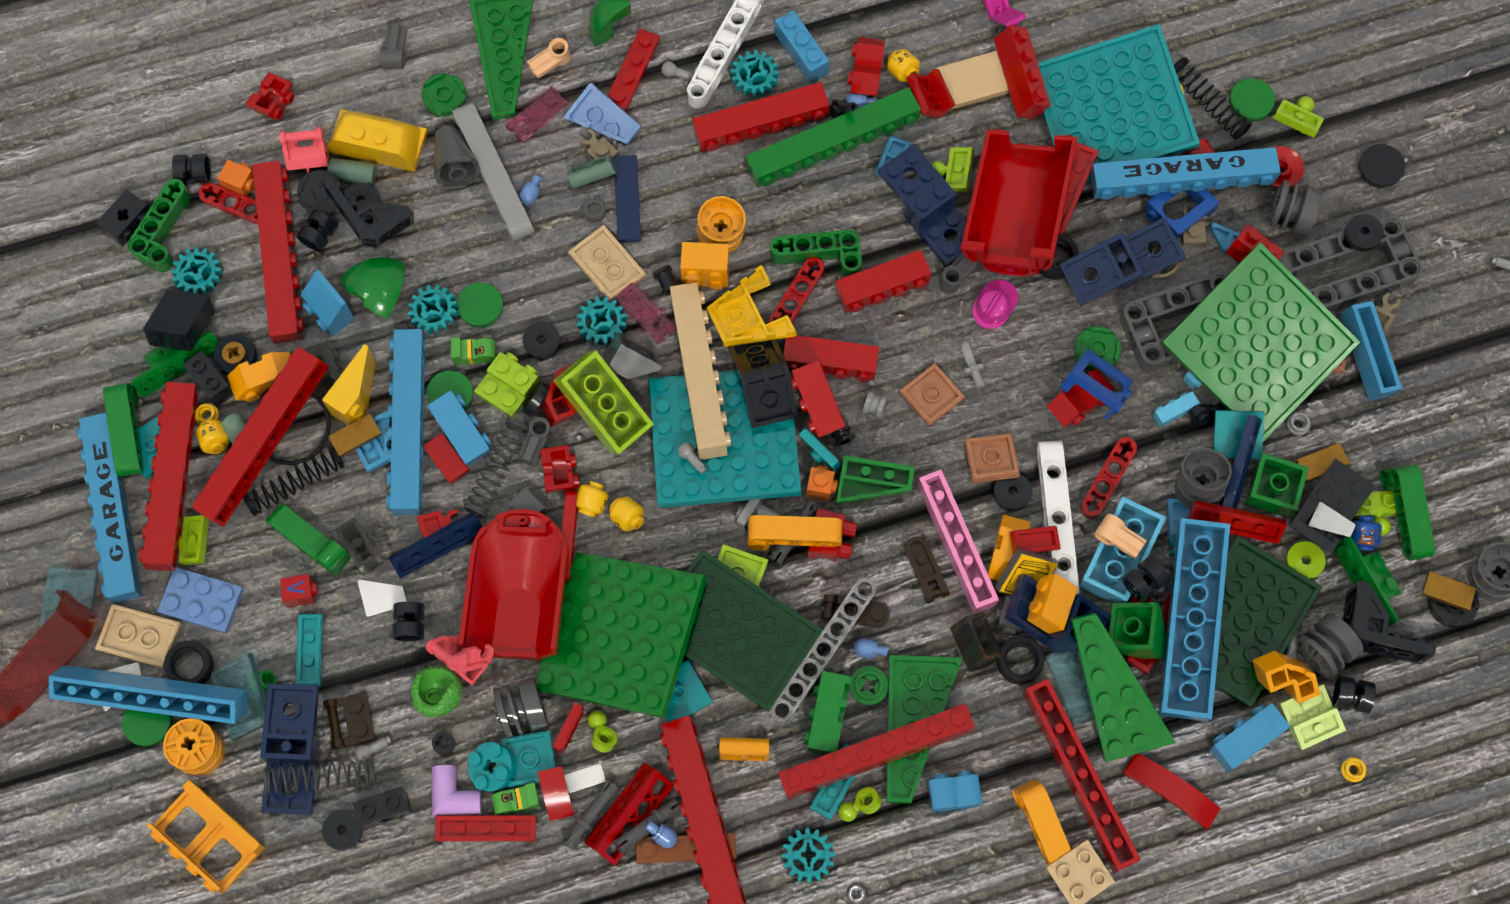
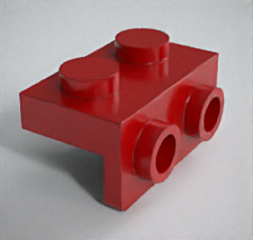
[906,69,955,118]
[1226,224,1284,262]

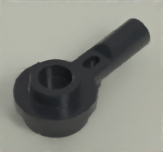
[830,99,857,118]
[1189,402,1227,426]

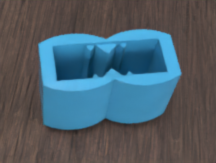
[927,771,983,812]

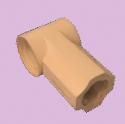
[527,38,571,79]
[1094,513,1147,559]

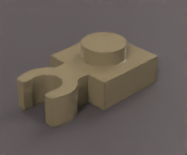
[579,129,619,160]
[1181,207,1207,246]
[1375,293,1402,338]

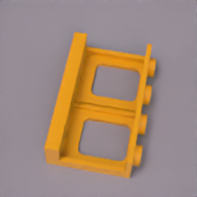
[146,780,266,894]

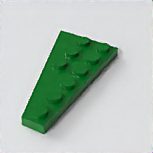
[469,0,534,121]
[1070,612,1176,762]
[886,655,962,804]

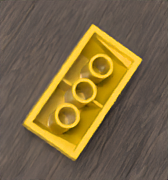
[327,109,428,172]

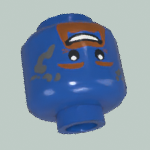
[1351,516,1382,551]

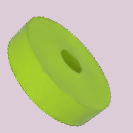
[1285,541,1326,580]

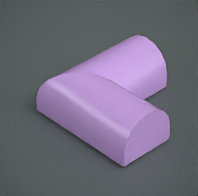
[432,765,482,818]

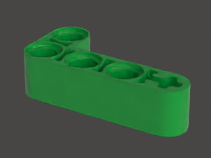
[128,179,190,273]
[770,230,862,277]
[103,383,144,477]
[1380,465,1435,561]
[265,503,352,577]

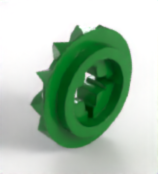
[850,666,889,706]

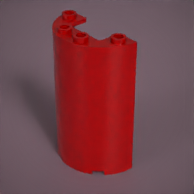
[961,129,1078,276]

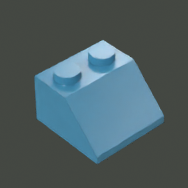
[301,270,355,336]

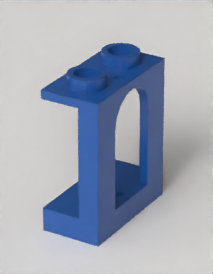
[1144,189,1219,240]
[1060,349,1133,420]

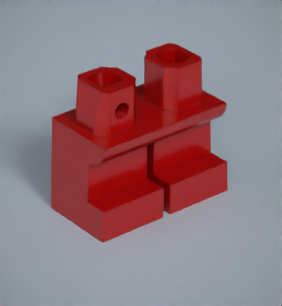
[808,508,857,562]

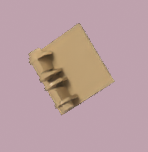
[1046,840,1115,904]

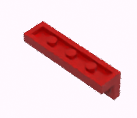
[584,763,674,866]

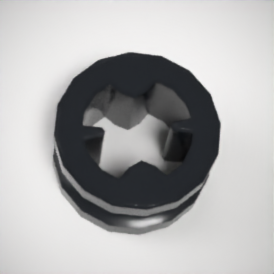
[831,426,855,446]
[432,732,455,755]

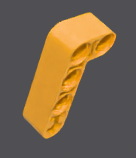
[748,515,843,550]
[1011,779,1071,866]

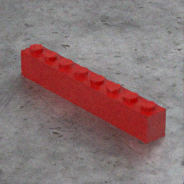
[252,160,305,344]
[191,347,329,527]
[139,382,199,571]
[1023,679,1141,874]
[778,703,975,800]
[660,715,747,904]

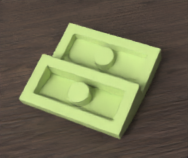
[1277,684,1346,750]

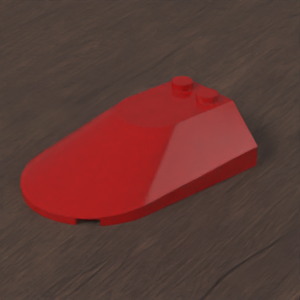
[458,509,568,660]

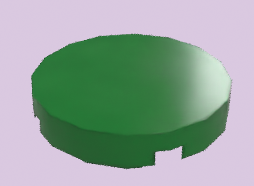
[421,73,467,116]
[1229,78,1275,122]
[457,282,504,328]
[1074,326,1121,372]
[426,371,474,411]
[122,709,173,747]

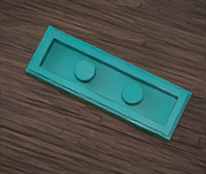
[295,614,324,687]
[809,743,856,821]

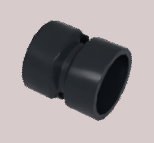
[172,154,211,184]
[296,209,339,253]
[1122,557,1169,603]
[392,601,425,642]
[1332,676,1376,714]

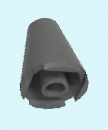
[434,125,480,189]

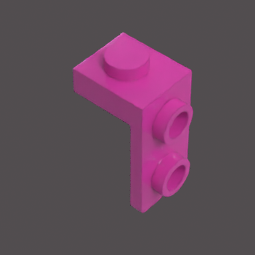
[983,0,1026,27]

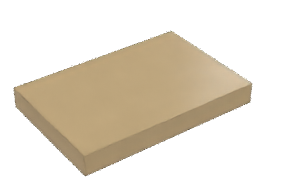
[936,51,1010,110]
[568,225,647,303]
[95,604,182,669]

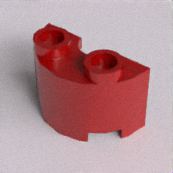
[245,72,295,121]
[540,445,580,493]

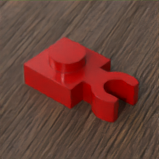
[417,510,458,538]

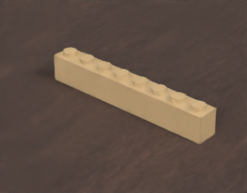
[670,282,731,460]

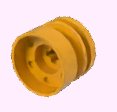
[696,196,746,253]
[163,718,226,777]

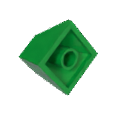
[1109,602,1167,659]

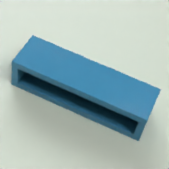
[1340,301,1402,401]

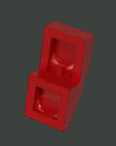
[537,766,574,821]

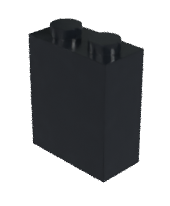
[143,290,215,352]

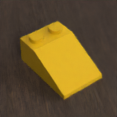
[322,344,376,426]

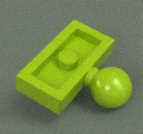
[1273,96,1324,138]
[931,147,974,192]
[1354,491,1397,536]
[178,515,209,565]

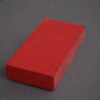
[422,433,469,484]
[1009,526,1061,555]
[552,703,585,754]

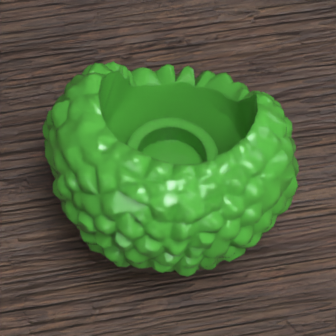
[411,665,463,718]

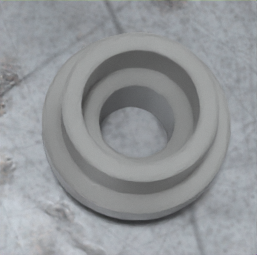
[1286,412,1311,436]

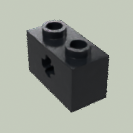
[96,189,150,247]
[182,351,234,408]
[353,787,412,830]

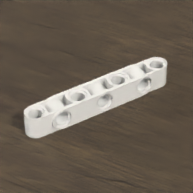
[687,0,765,109]
[1037,440,1079,594]

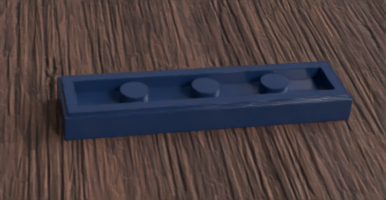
[614,155,641,243]
[1222,415,1262,509]
[388,511,482,579]

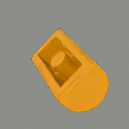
[719,737,769,761]

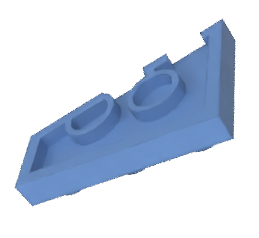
[563,83,643,144]

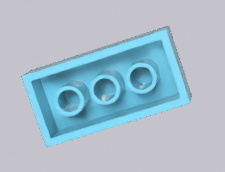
[1079,496,1166,603]

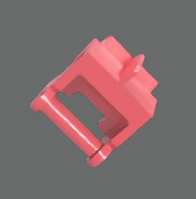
[279,127,330,174]
[426,634,494,685]

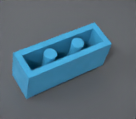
[775,10,829,84]
[427,390,492,467]
[1209,703,1291,773]

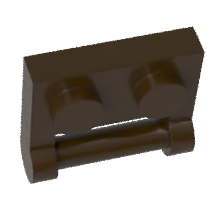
[323,692,376,750]

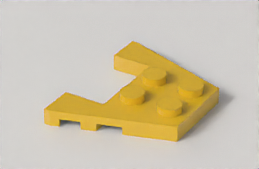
[707,265,797,347]

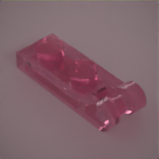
[506,86,567,143]
[615,283,676,344]

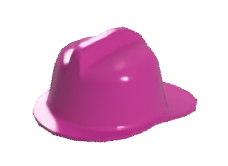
[972,280,1018,329]

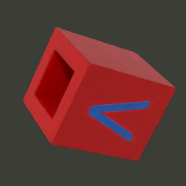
[280,574,319,607]

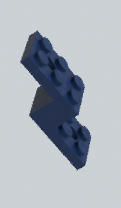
[878,144,967,267]
[1059,217,1186,307]
[1004,574,1123,655]
[260,683,320,816]

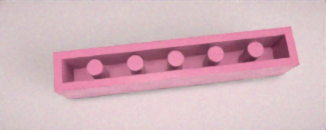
[917,470,999,615]

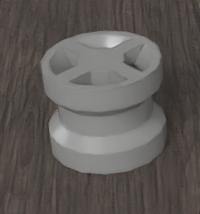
[862,391,888,419]

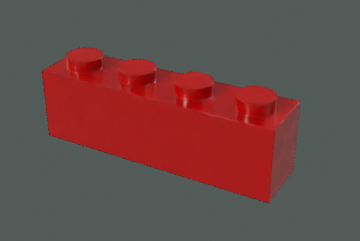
[994,25,1051,119]
[834,250,932,313]
[783,335,879,382]

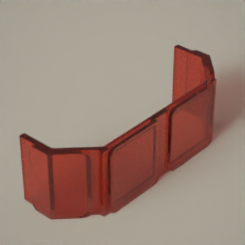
[0,589,99,729]

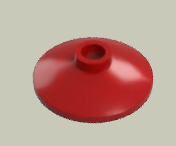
[1270,146,1304,188]

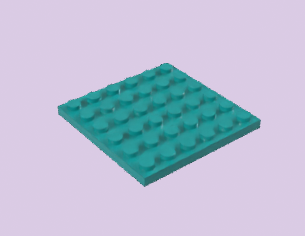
[1038,24,1200,182]
[649,369,801,508]

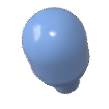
[846,93,877,109]
[519,175,542,206]
[854,638,888,659]
[644,820,678,848]

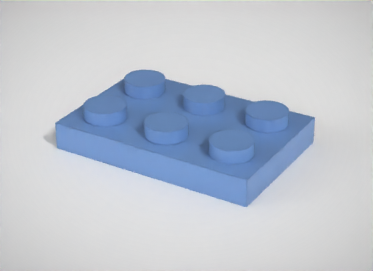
[157,567,244,634]

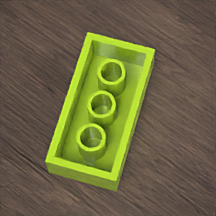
[553,350,654,454]

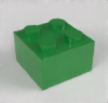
[1244,453,1309,519]

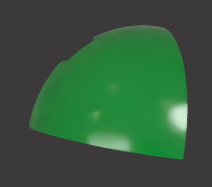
[589,0,632,47]
[340,257,405,320]

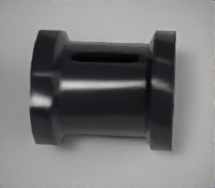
[653,265,682,296]

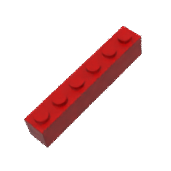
[692,82,830,152]

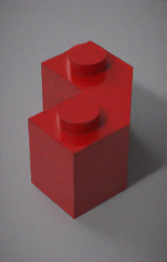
[847,36,885,96]
[541,364,577,427]
[1047,369,1115,428]

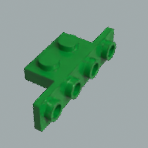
[131,331,219,398]
[1334,536,1402,627]

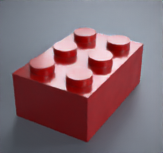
[790,360,846,437]

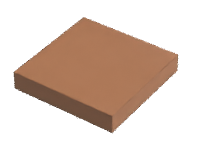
[899,363,965,427]
[964,433,1020,483]

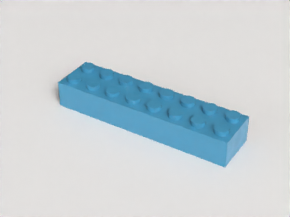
[1158,518,1230,722]

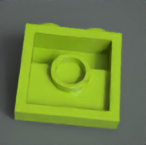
[474,352,540,418]
[718,544,768,587]

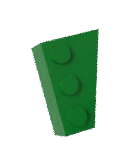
[836,455,915,505]
[803,671,852,755]

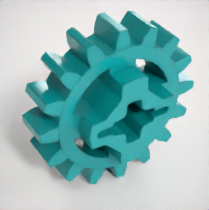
[731,50,779,98]
[171,247,223,295]
[408,284,459,335]
[576,296,627,347]
[781,828,836,884]

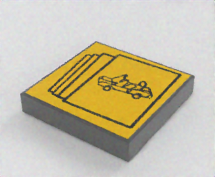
[995,548,1059,596]

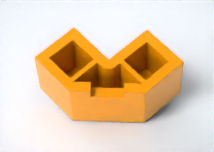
[227,352,291,402]
[988,514,1031,581]
[1252,651,1320,704]

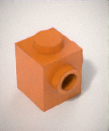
[217,159,255,196]
[806,466,838,502]

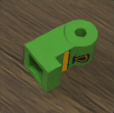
[451,338,496,366]
[491,782,541,816]

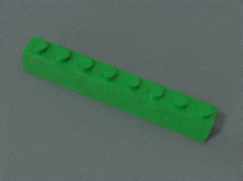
[745,87,921,188]

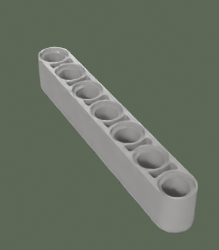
[451,102,535,242]
[771,578,876,722]

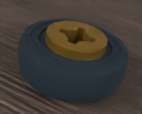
[214,335,257,375]

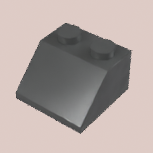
[603,332,662,379]

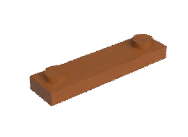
[636,833,737,864]

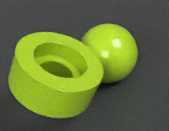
[587,710,617,753]
[838,787,882,822]

